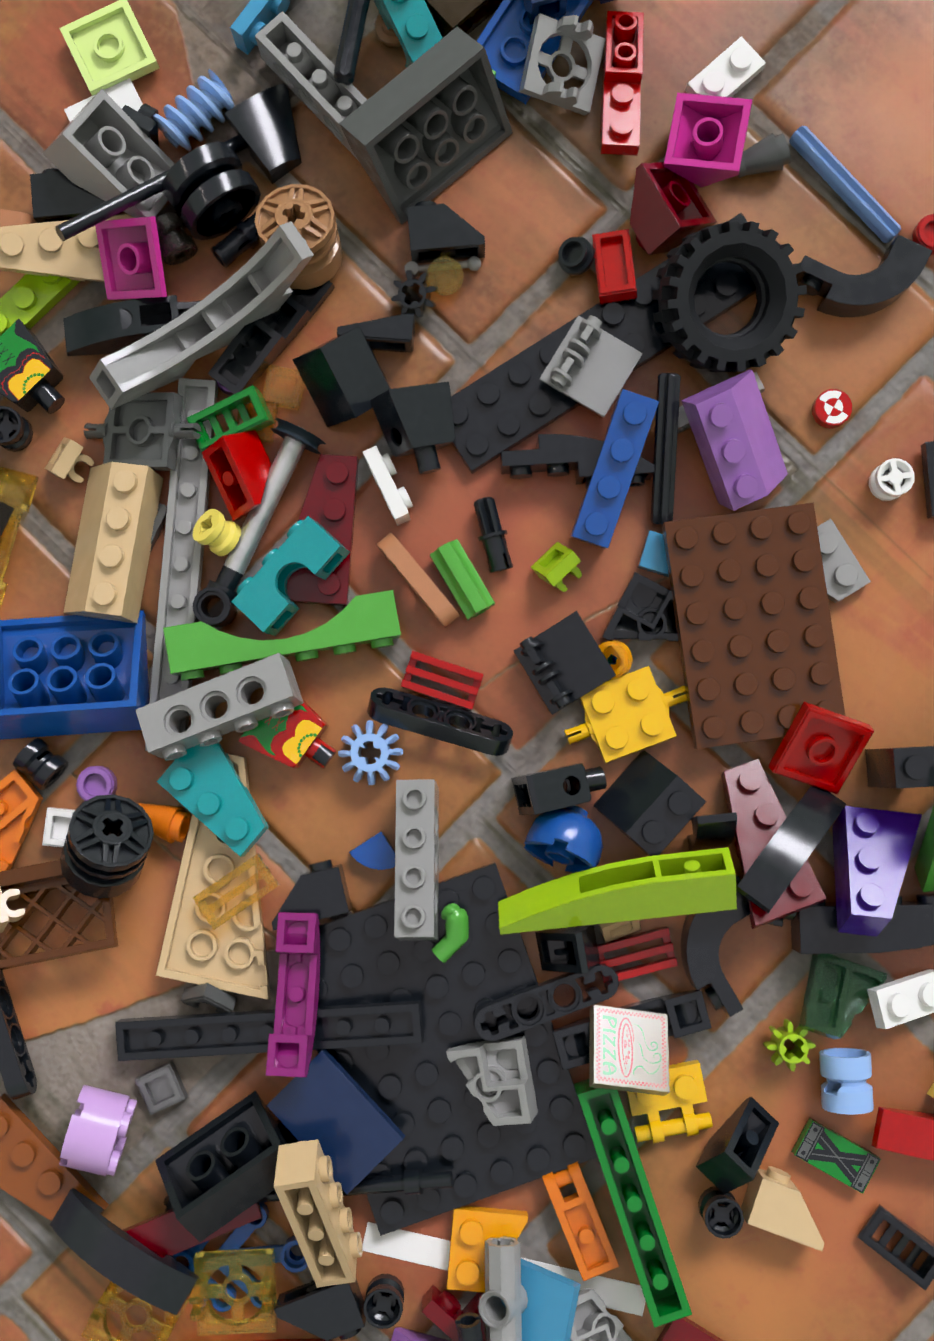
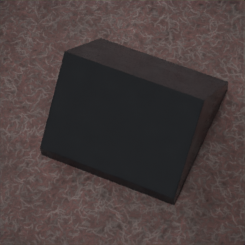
[292,325,391,427]

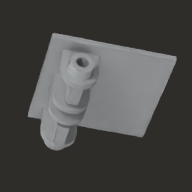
[539,315,643,418]

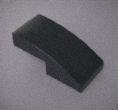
[687,812,737,851]

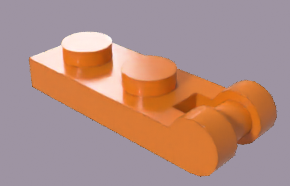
[542,1161,620,1281]

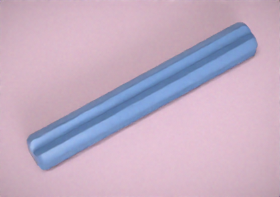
[789,126,901,243]

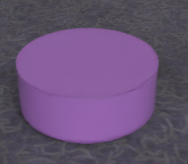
[76,766,117,801]

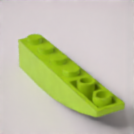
[498,847,737,935]

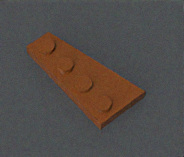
[0,1094,109,1221]

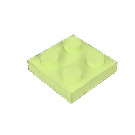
[59,0,160,96]

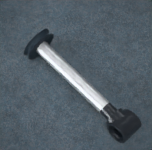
[193,418,326,627]

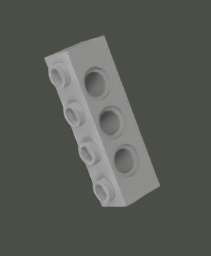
[255,11,367,161]
[135,653,304,761]
[394,779,439,941]

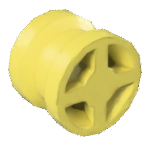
[192,509,241,556]

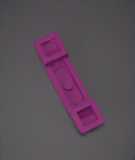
[266,912,320,1077]

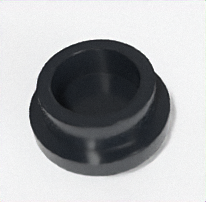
[558,237,595,275]

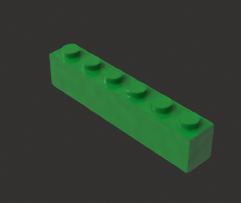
[574,1079,692,1328]

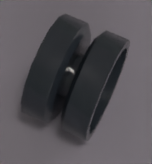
[162,142,261,240]

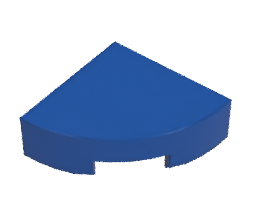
[349,831,395,870]

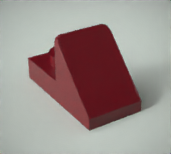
[421,1285,486,1341]

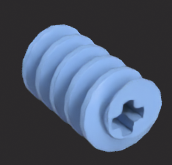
[153,69,235,152]

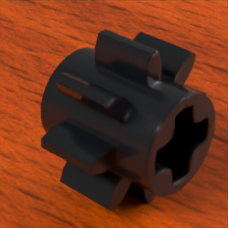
[391,270,438,317]

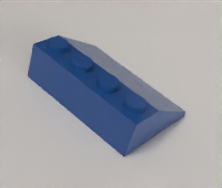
[0,610,149,740]

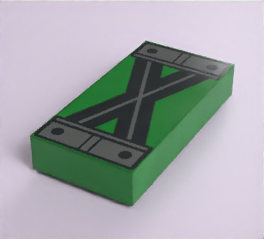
[791,1117,881,1194]

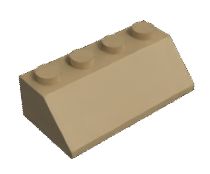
[63,462,163,624]

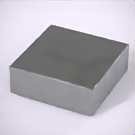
[135,1061,188,1115]

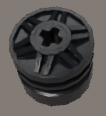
[60,794,154,899]

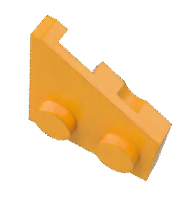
[447,1206,528,1293]

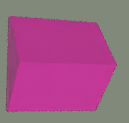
[664,92,752,188]
[95,216,167,300]

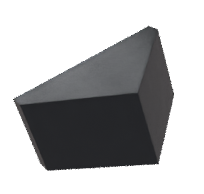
[535,925,600,974]

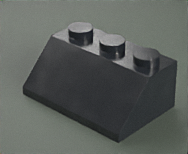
[155,1090,289,1242]

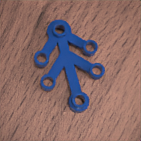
[171,1202,308,1312]

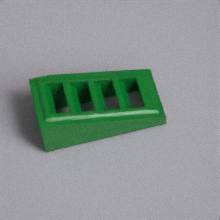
[186,385,275,452]

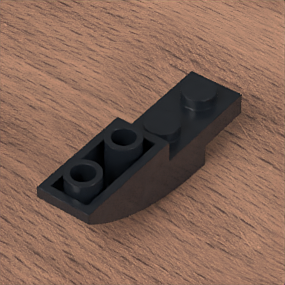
[63,295,200,356]
[501,434,655,489]

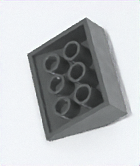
[339,27,513,225]

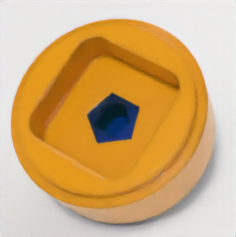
[599,640,633,679]

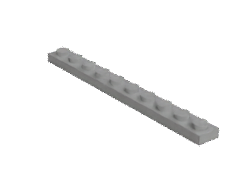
[145,378,219,751]

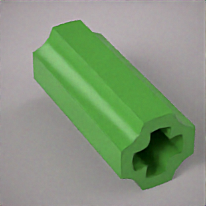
[430,539,495,621]

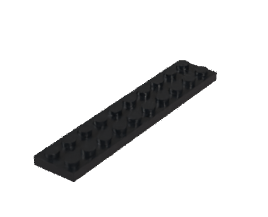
[451,213,756,474]

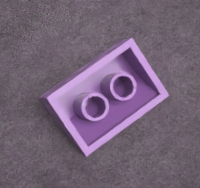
[681,369,788,511]

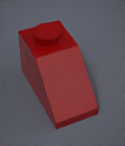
[202,430,271,521]

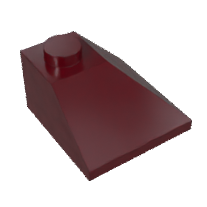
[630,162,717,255]

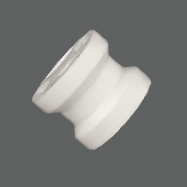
[868,458,915,501]

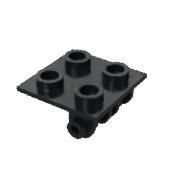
[514,611,616,715]

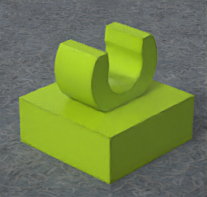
[531,542,582,592]

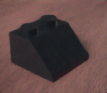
[593,750,706,856]

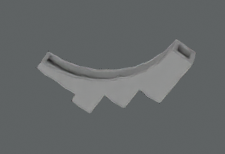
[89,221,314,410]

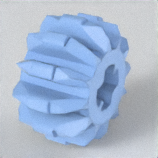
[338,720,403,785]

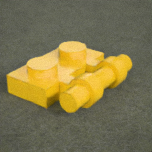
[626,1060,713,1144]

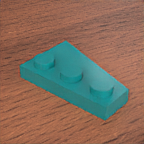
[157,742,269,857]

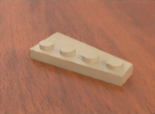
[0,214,134,282]

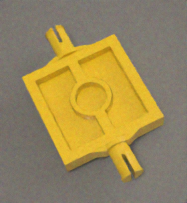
[564,666,687,764]

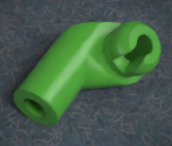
[431,903,469,964]

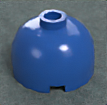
[524,805,603,873]

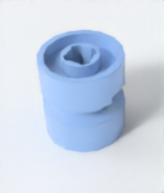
[819,1048,874,1115]

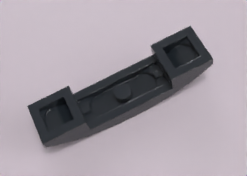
[736,785,846,913]
[552,989,712,1071]
[50,1188,200,1315]

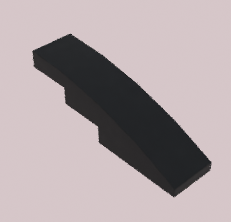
[208,281,335,394]

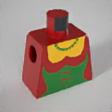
[238,700,337,769]

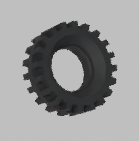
[652,220,807,372]

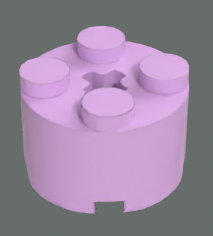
[59,1085,137,1176]

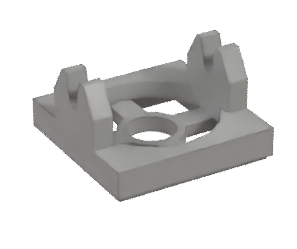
[519,13,606,116]

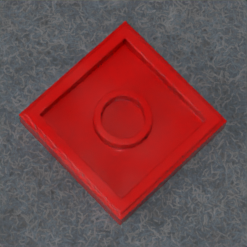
[768,702,874,794]

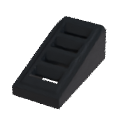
[337,313,415,353]
[857,1204,934,1291]

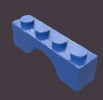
[570,389,659,549]

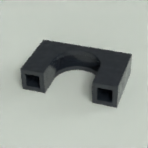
[865,746,934,789]

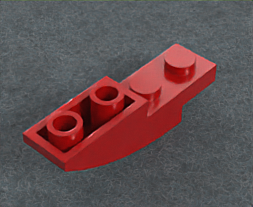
[600,11,644,156]

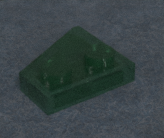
[799,954,887,1039]

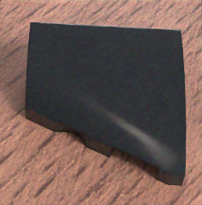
[225,83,302,184]
[602,572,678,641]

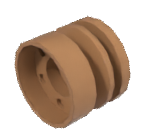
[255,184,343,290]

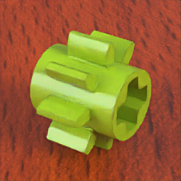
[763,1019,816,1071]

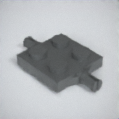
[84,392,201,471]

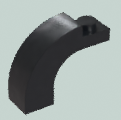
[796,235,932,317]
[681,875,751,1017]

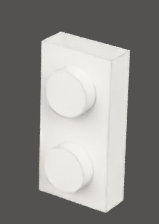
[685,36,766,97]
[363,446,413,526]
[867,969,934,1029]

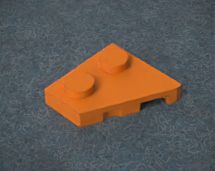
[0,769,43,872]

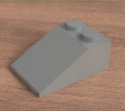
[42,89,175,218]

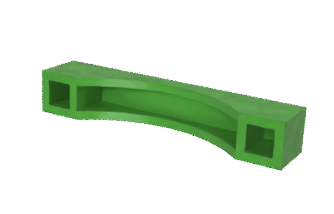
[163,590,401,681]

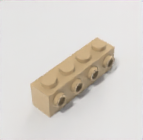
[274,1139,363,1288]

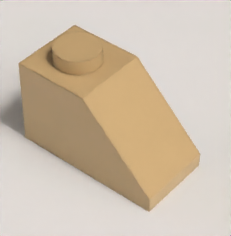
[741,1166,825,1251]

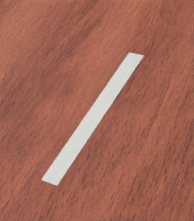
[363,1222,646,1316]

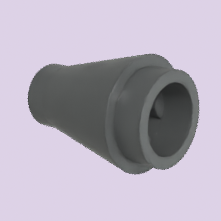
[738,133,791,178]

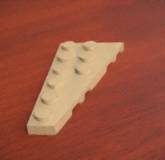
[156,754,270,1000]

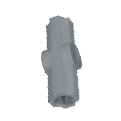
[478,1236,528,1341]

